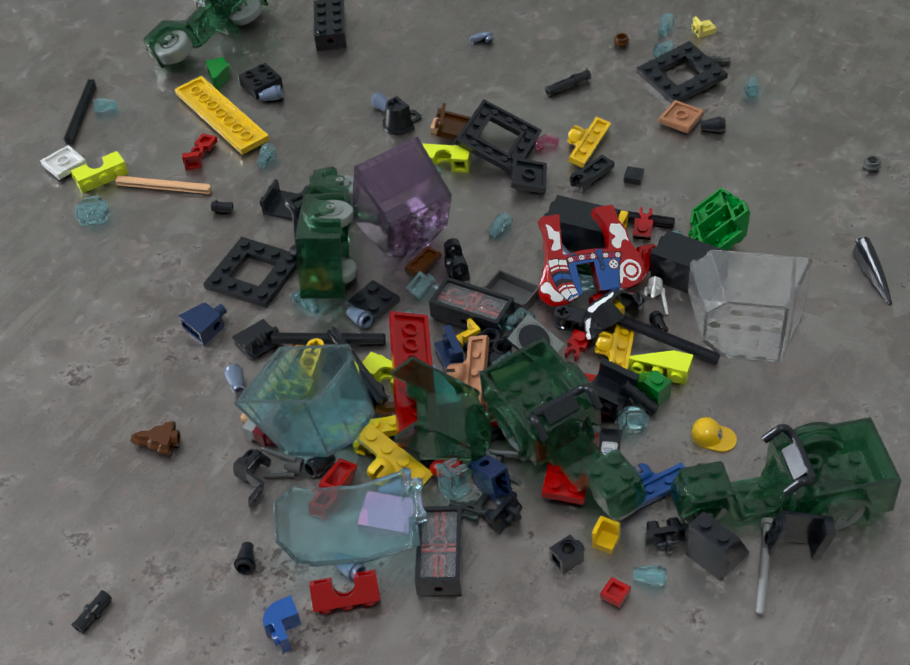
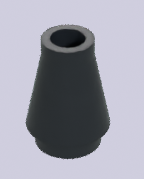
[701,116,726,133]
[304,451,336,478]
[234,542,256,575]

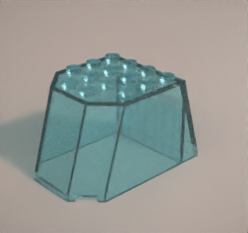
[234,344,375,457]

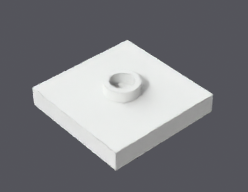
[41,145,87,180]

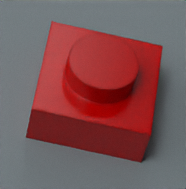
[182,151,202,170]
[600,576,631,608]

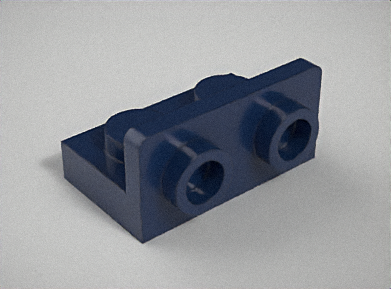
[434,325,464,372]

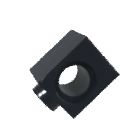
[549,534,585,575]

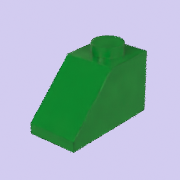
[206,56,231,91]
[637,371,672,406]

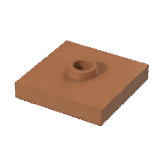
[658,100,705,133]

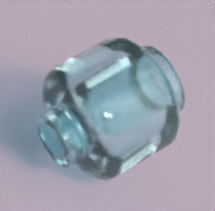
[617,406,649,433]

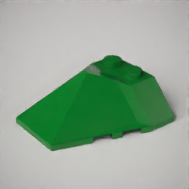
[688,187,751,251]

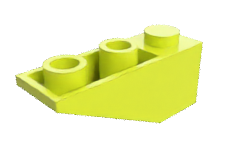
[628,350,693,385]

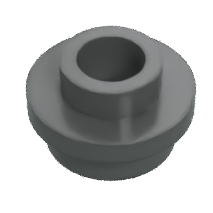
[863,155,882,171]

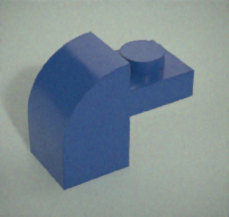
[263,595,302,653]

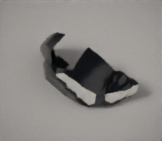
[584,287,646,339]

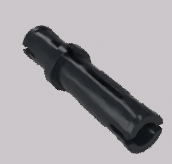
[545,69,592,97]

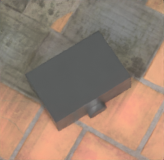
[481,269,539,317]

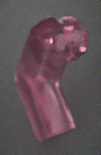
[534,134,559,150]

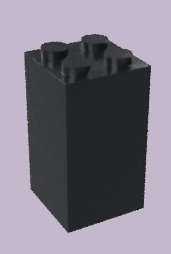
[543,195,619,252]
[649,230,731,302]

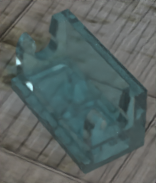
[436,458,470,502]

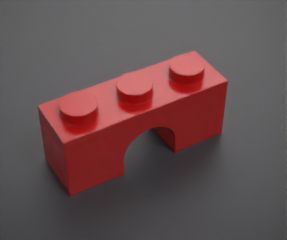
[309,569,380,614]

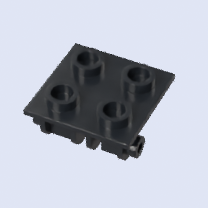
[232,319,279,359]

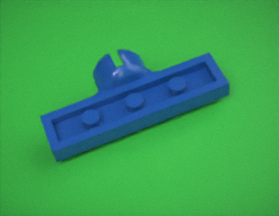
[627,462,693,511]

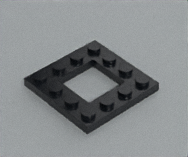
[636,41,728,104]
[454,99,542,174]
[203,237,303,308]

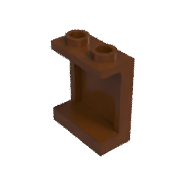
[434,103,471,140]

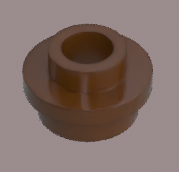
[614,33,629,47]

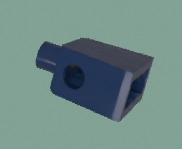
[179,303,227,346]
[468,455,512,506]

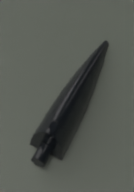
[853,237,892,305]

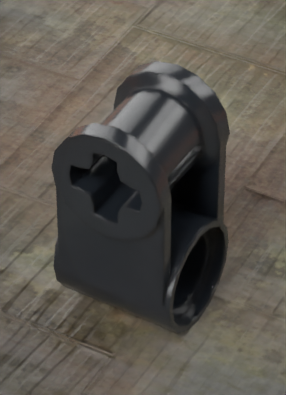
[554,305,587,333]

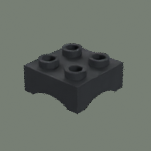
[238,63,283,100]

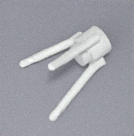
[638,277,669,315]

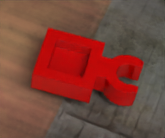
[191,133,218,158]
[633,207,654,239]
[565,329,593,361]

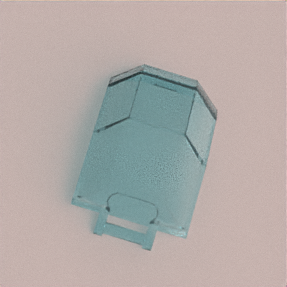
[273,467,427,567]

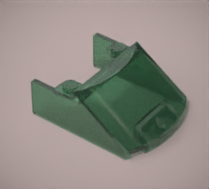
[391,356,491,461]

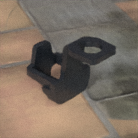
[233,449,271,508]

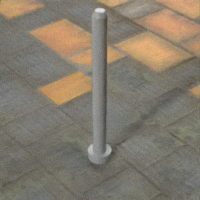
[756,517,773,616]

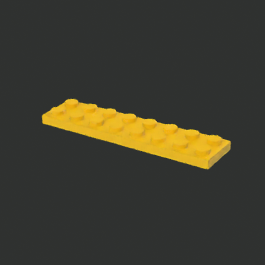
[175,76,270,155]

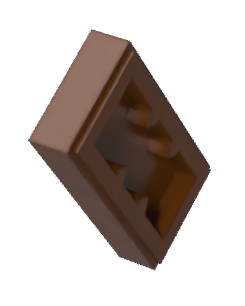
[405,246,442,279]

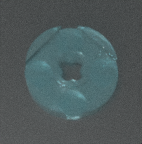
[74,196,110,226]

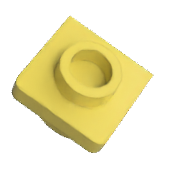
[691,17,717,38]

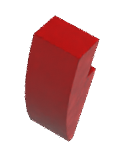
[308,458,358,521]

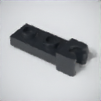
[570,155,615,192]

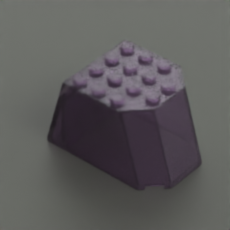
[352,137,452,258]

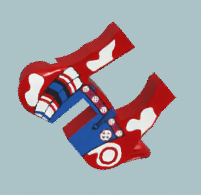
[537,204,656,307]

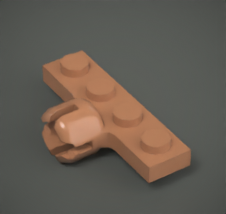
[445,335,490,412]

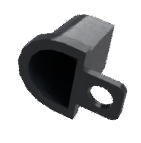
[382,96,422,135]

